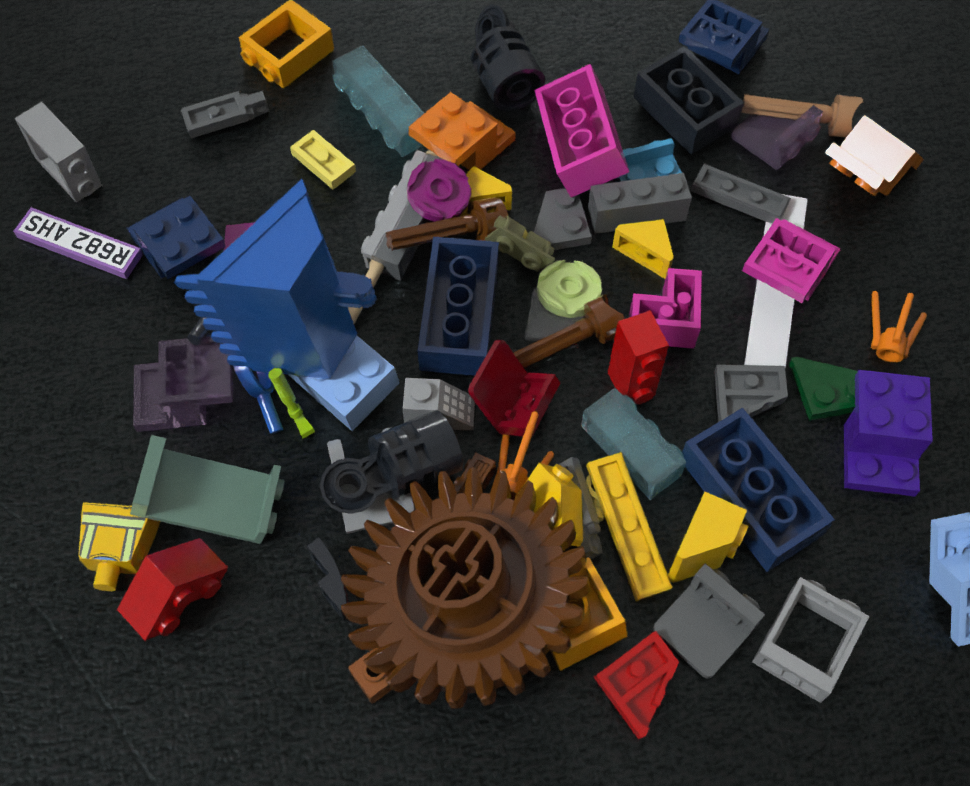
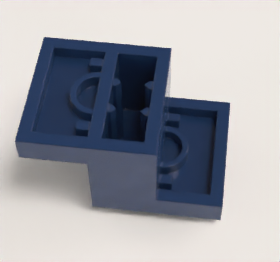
[678,0,769,74]
[127,196,226,279]

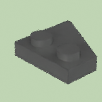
[534,188,592,250]
[714,365,788,422]

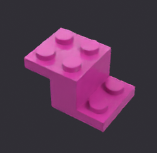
[742,218,840,303]

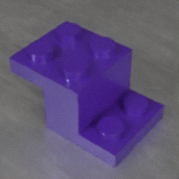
[844,370,933,496]

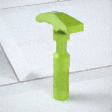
[268,368,315,439]

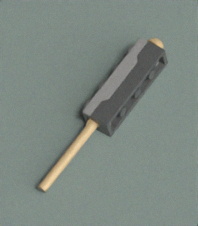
[348,150,442,323]

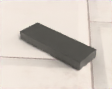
[691,164,791,224]

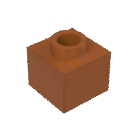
[348,647,396,704]

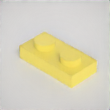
[290,130,356,189]

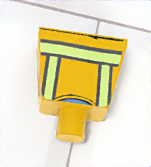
[79,502,160,591]

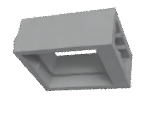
[15,102,102,202]
[752,577,869,703]

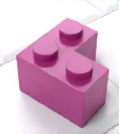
[629,268,702,348]

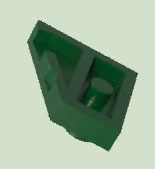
[789,357,858,421]

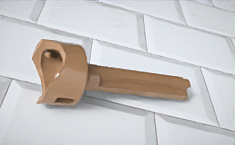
[741,94,863,138]

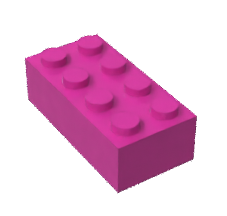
[535,64,629,198]

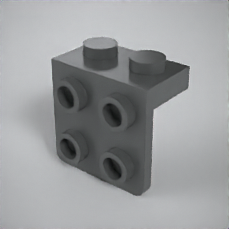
[653,564,765,678]

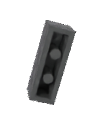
[588,173,692,234]

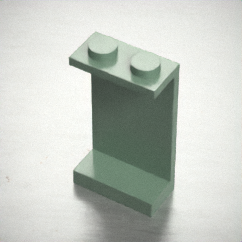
[130,435,284,544]

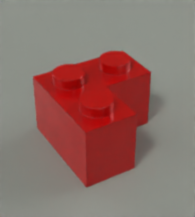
[117,538,228,641]

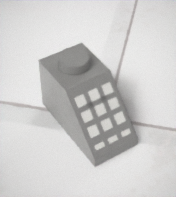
[403,378,475,430]

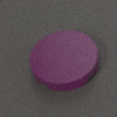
[406,159,471,222]

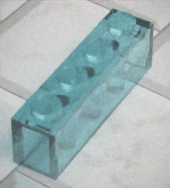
[333,45,424,157]

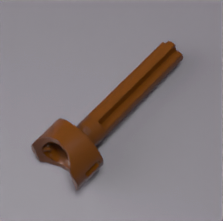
[385,197,508,251]
[514,294,625,368]

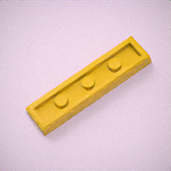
[586,452,672,601]

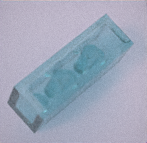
[581,388,686,500]

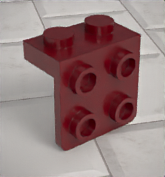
[468,340,560,437]

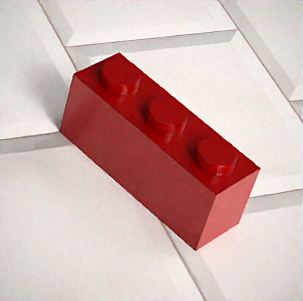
[608,310,669,406]

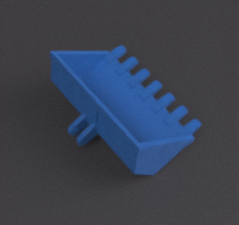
[175,179,377,379]

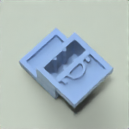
[929,512,970,646]

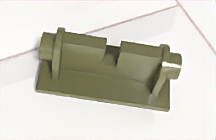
[485,215,555,272]

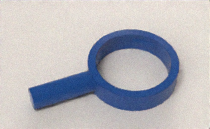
[234,366,283,434]

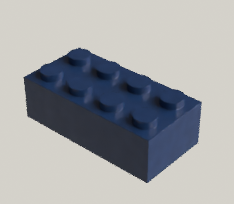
[418,237,499,375]
[680,408,835,572]

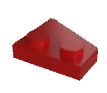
[594,631,679,739]

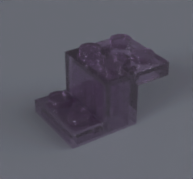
[133,336,233,432]

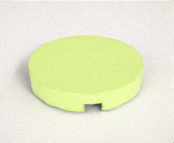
[537,260,602,318]

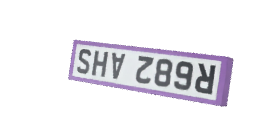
[14,208,143,279]

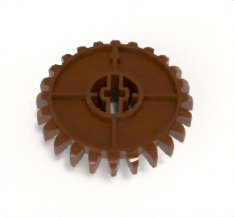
[341,468,589,709]

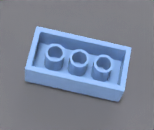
[289,336,400,431]

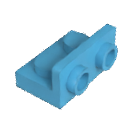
[615,138,682,182]

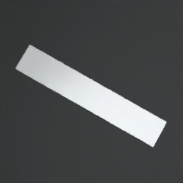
[744,194,807,366]

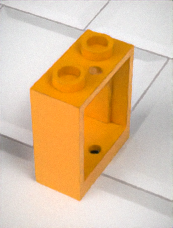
[239,0,334,89]

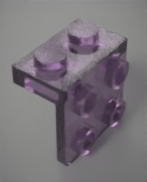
[732,105,823,170]

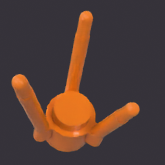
[871,291,927,362]
[493,411,554,500]

